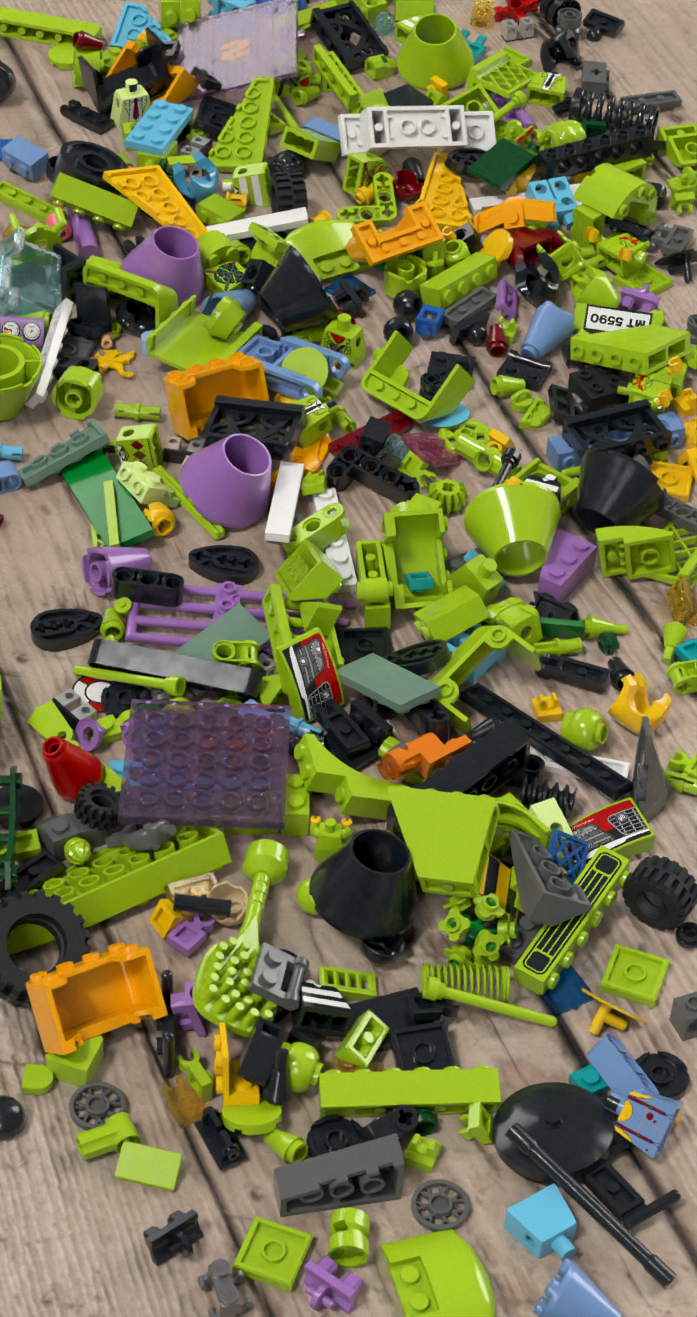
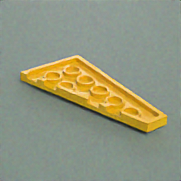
[419,151,475,231]
[102,165,208,243]

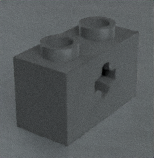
[581,60,610,99]

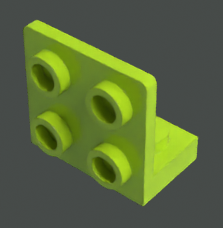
[246,222,294,265]

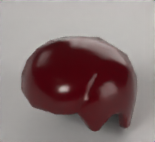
[392,170,423,201]

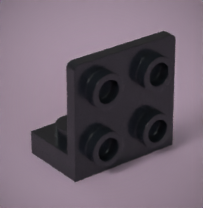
[53,243,86,305]
[325,698,393,770]

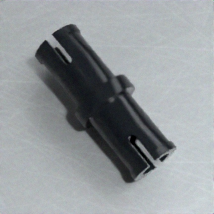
[173,893,232,918]

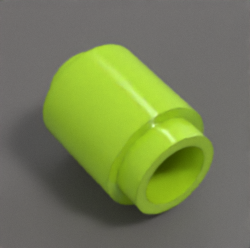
[356,576,393,604]

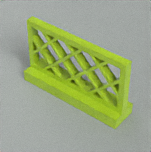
[465,49,538,99]
[646,521,697,595]

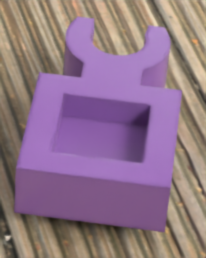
[166,913,215,957]

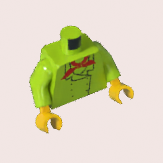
[584,226,650,277]
[617,356,683,415]

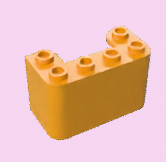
[163,352,269,440]
[25,942,168,1055]

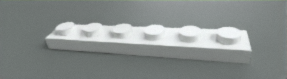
[25,298,73,409]
[312,488,357,593]

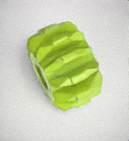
[427,477,468,516]

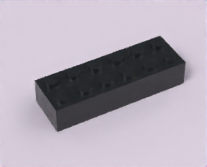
[387,718,531,844]

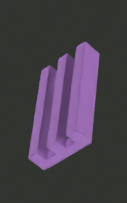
[495,279,518,322]

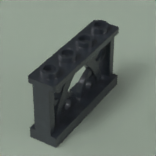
[309,0,389,74]
[199,395,308,461]
[562,399,673,459]

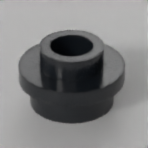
[675,922,697,949]

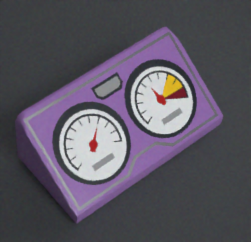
[0,316,45,346]

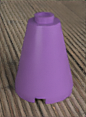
[82,546,153,596]

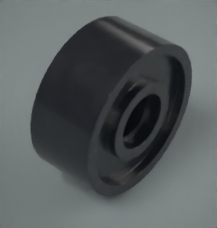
[51,141,128,196]

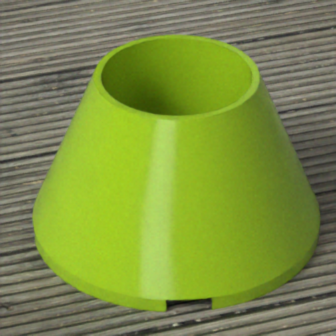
[397,13,474,91]
[0,333,42,421]
[464,481,561,576]

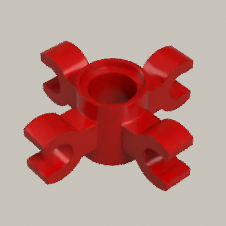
[493,0,539,28]

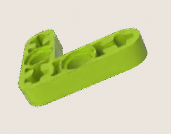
[336,172,397,227]

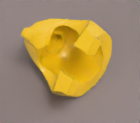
[608,673,672,734]

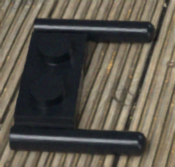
[156,970,175,1079]
[581,1137,681,1230]

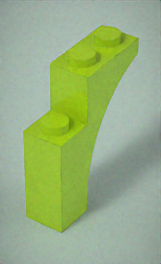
[294,733,403,820]

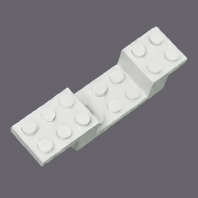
[338,105,496,157]

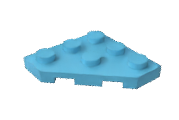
[110,2,171,50]

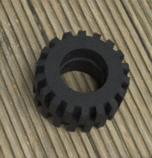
[269,170,308,213]
[622,855,697,931]

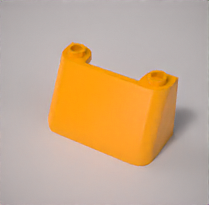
[105,39,200,105]

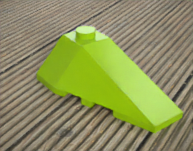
[440,83,499,114]

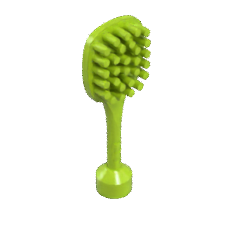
[192,839,290,1037]

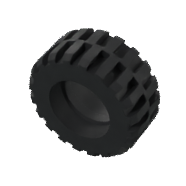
[0,890,91,1007]

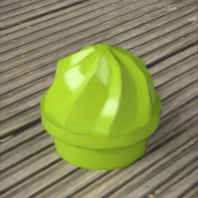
[64,837,92,866]

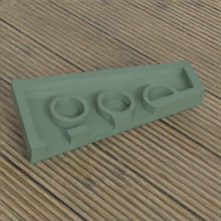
[18,419,110,487]

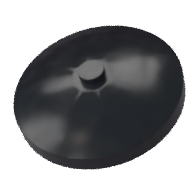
[493,1082,614,1183]

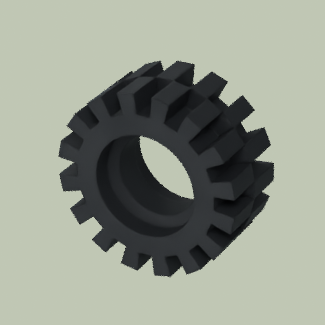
[73,782,127,831]

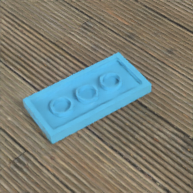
[124,99,194,156]

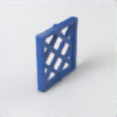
[548,829,589,885]

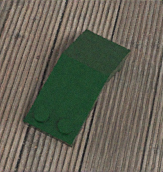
[467,138,541,191]

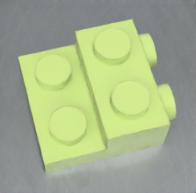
[116,461,180,508]

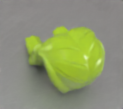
[534,120,587,147]

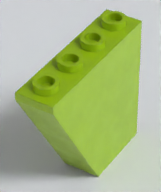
[570,324,690,375]
[387,785,500,899]

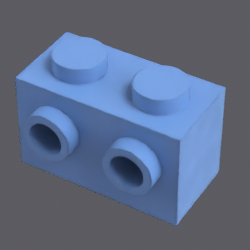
[1,136,49,182]

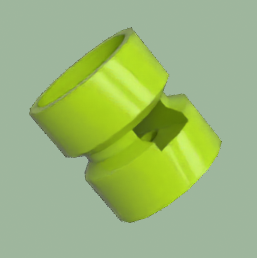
[328,1207,370,1268]

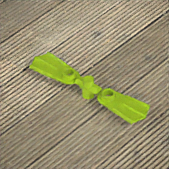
[27,700,128,792]

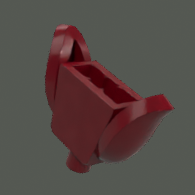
[506,227,569,271]

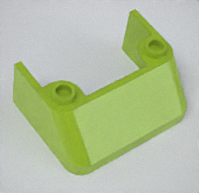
[83,260,178,330]
[361,330,475,423]
[427,625,541,734]

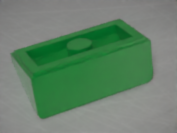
[539,617,584,639]

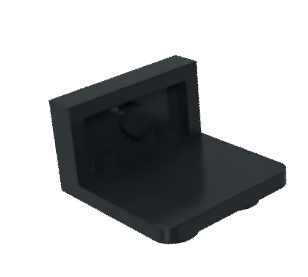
[66,282,112,339]

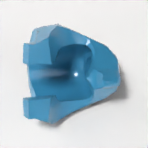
[173,151,219,204]

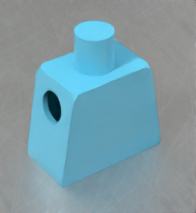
[504,1183,577,1262]

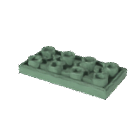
[173,603,270,699]
[337,653,441,714]

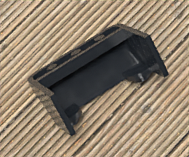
[78,27,171,118]

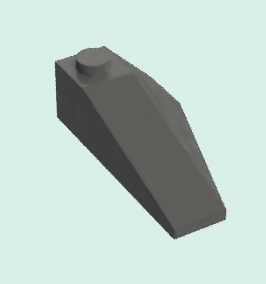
[630,716,671,823]
[30,804,153,862]
[509,829,592,927]

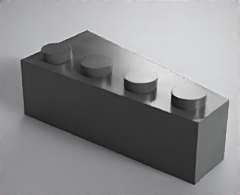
[273,1133,405,1217]

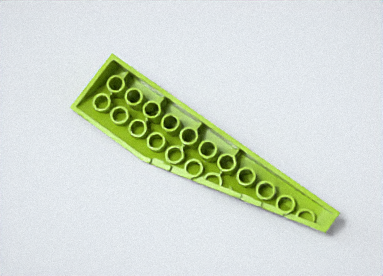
[6,810,232,955]

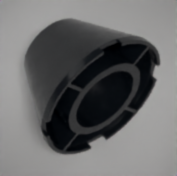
[258,245,340,333]
[575,448,668,534]
[309,829,419,940]

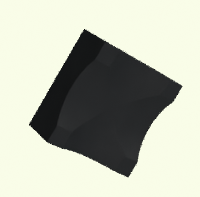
[568,365,629,412]

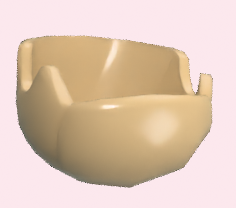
[207,881,249,926]

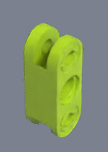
[281,503,350,558]

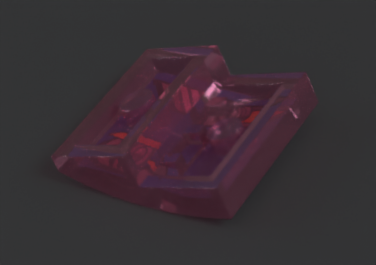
[401,432,462,467]

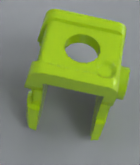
[536,230,586,282]
[485,597,543,655]

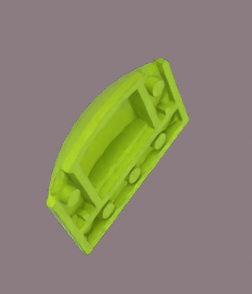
[284,219,374,283]
[380,1229,495,1317]

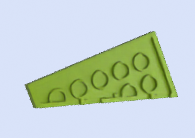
[202,77,275,172]

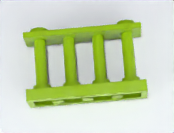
[262,583,344,673]

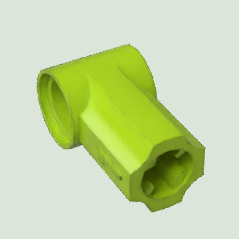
[75,1112,141,1161]

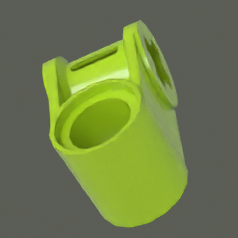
[211,640,261,671]
[666,659,697,696]

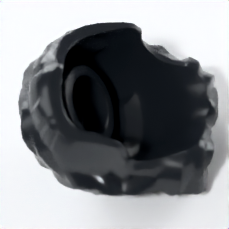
[266,150,306,175]
[115,297,155,334]

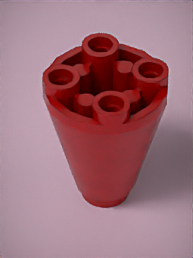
[42,736,104,801]

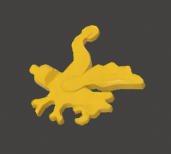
[91,349,135,378]

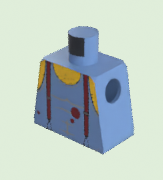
[605,1088,683,1158]

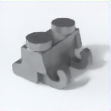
[197,1259,254,1317]

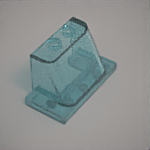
[0,228,62,316]

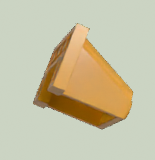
[345,201,444,267]

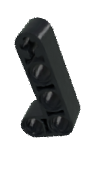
[326,445,420,504]
[373,698,451,744]

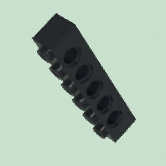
[536,124,654,182]

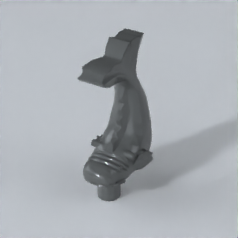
[105,819,176,851]

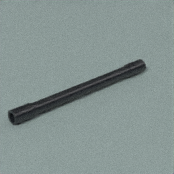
[505,1122,677,1289]

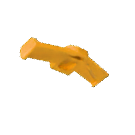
[474,196,557,235]
[270,433,332,490]

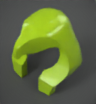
[571,266,621,309]

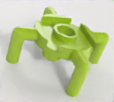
[8,207,67,266]

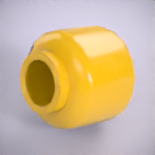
[142,502,176,537]

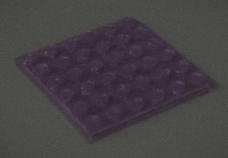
[118,699,291,830]

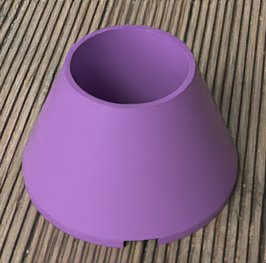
[120,226,205,309]
[180,433,271,528]

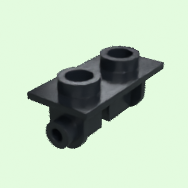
[529,591,580,621]
[194,1106,247,1170]

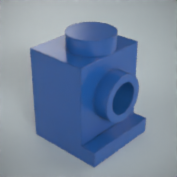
[415,304,445,338]

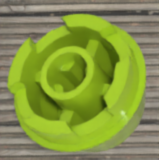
[203,295,246,340]

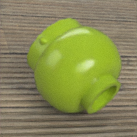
[560,708,608,752]
[273,1041,324,1093]

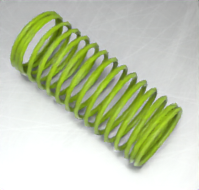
[421,963,510,1002]

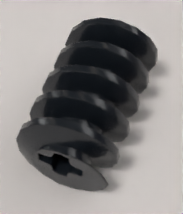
[519,775,577,819]

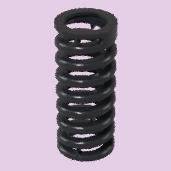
[568,87,660,134]

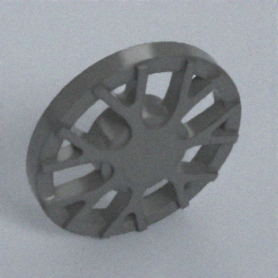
[69,1082,126,1130]
[411,1179,469,1232]

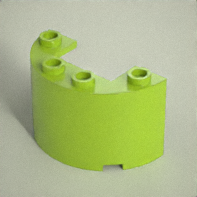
[573,163,657,226]
[381,508,456,610]

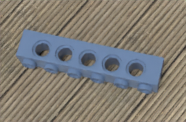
[546,411,685,472]

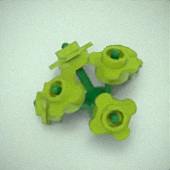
[438,893,519,970]

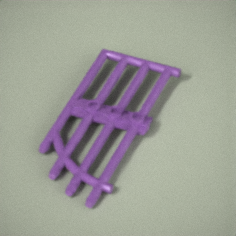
[125,581,356,655]

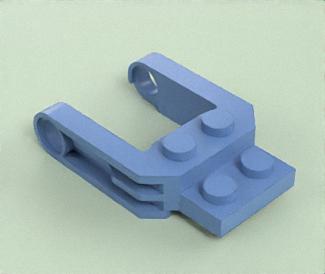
[237,335,350,400]

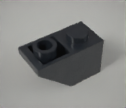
[237,1016,286,1087]

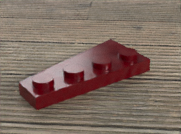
[328,410,413,461]

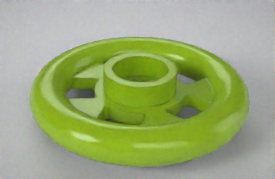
[438,418,491,456]

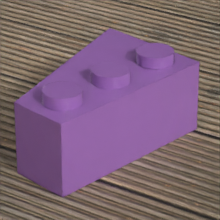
[538,528,597,603]

